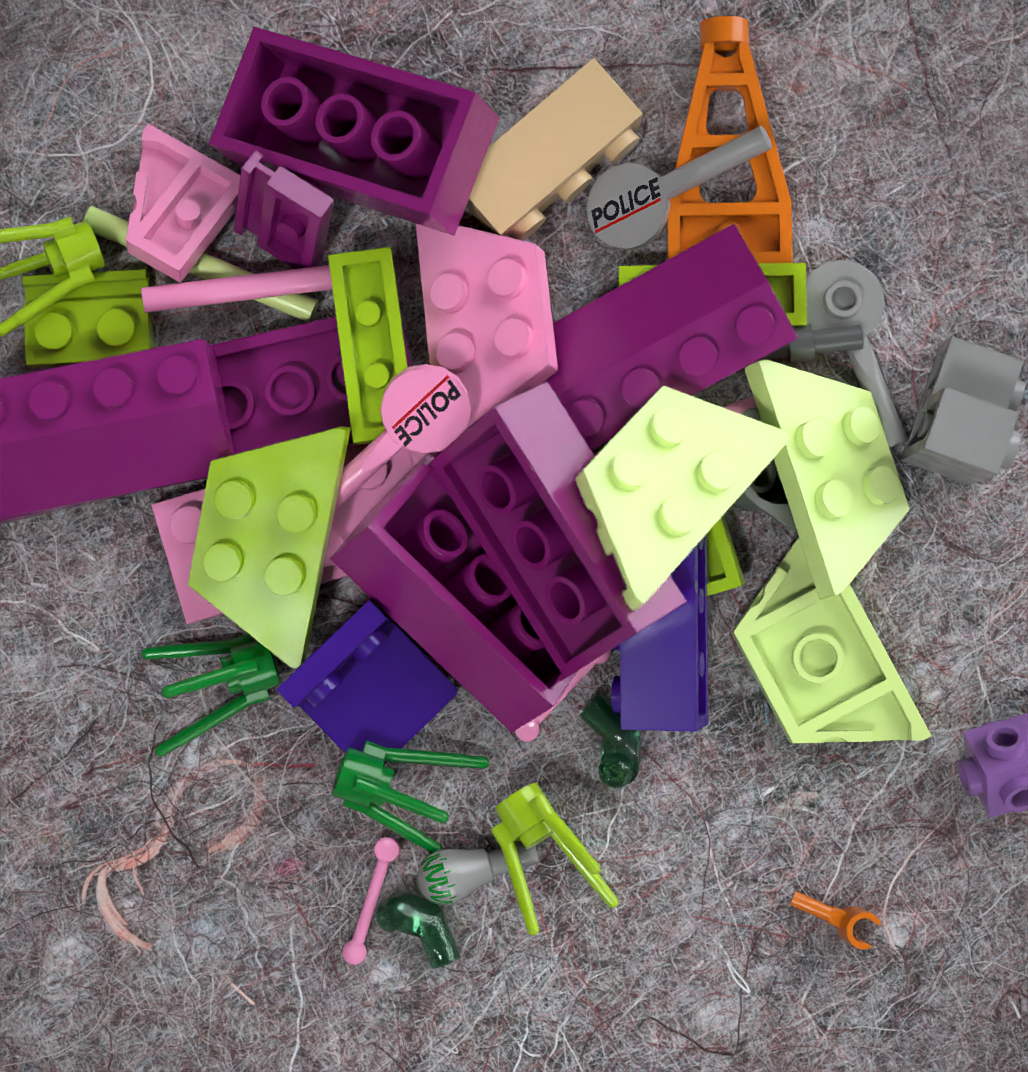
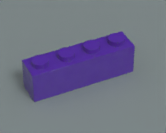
[611,533,709,732]

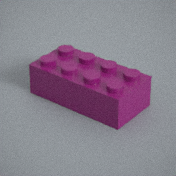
[208,26,500,236]

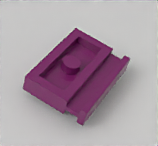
[233,150,335,269]

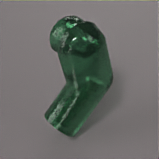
[579,694,641,789]
[375,892,461,969]

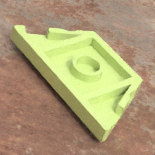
[744,359,910,599]
[575,386,792,611]
[731,536,931,743]

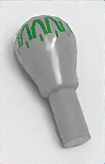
[417,842,539,906]

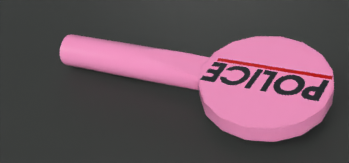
[335,364,471,510]

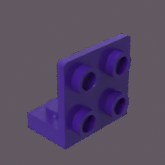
[276,600,458,766]

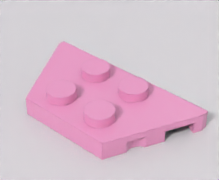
[416,224,558,450]

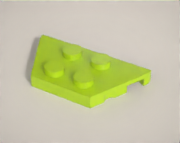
[188,426,351,669]

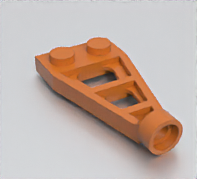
[666,16,793,263]

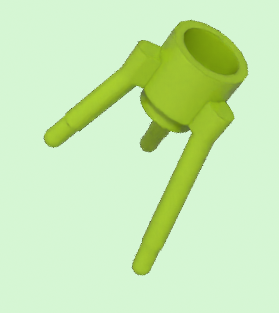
[0,216,105,337]
[490,782,618,936]

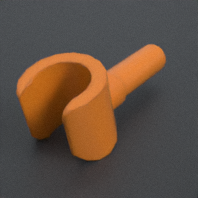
[789,890,881,950]

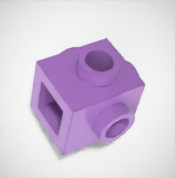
[957,713,1028,818]

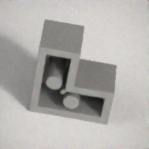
[900,336,1026,485]

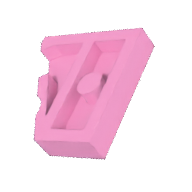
[126,124,241,283]

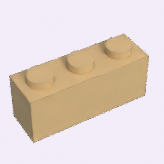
[466,58,643,241]

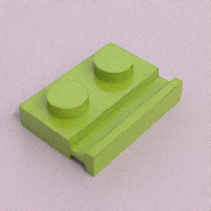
[22,269,154,369]

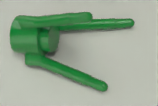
[141,634,281,757]
[331,740,490,853]

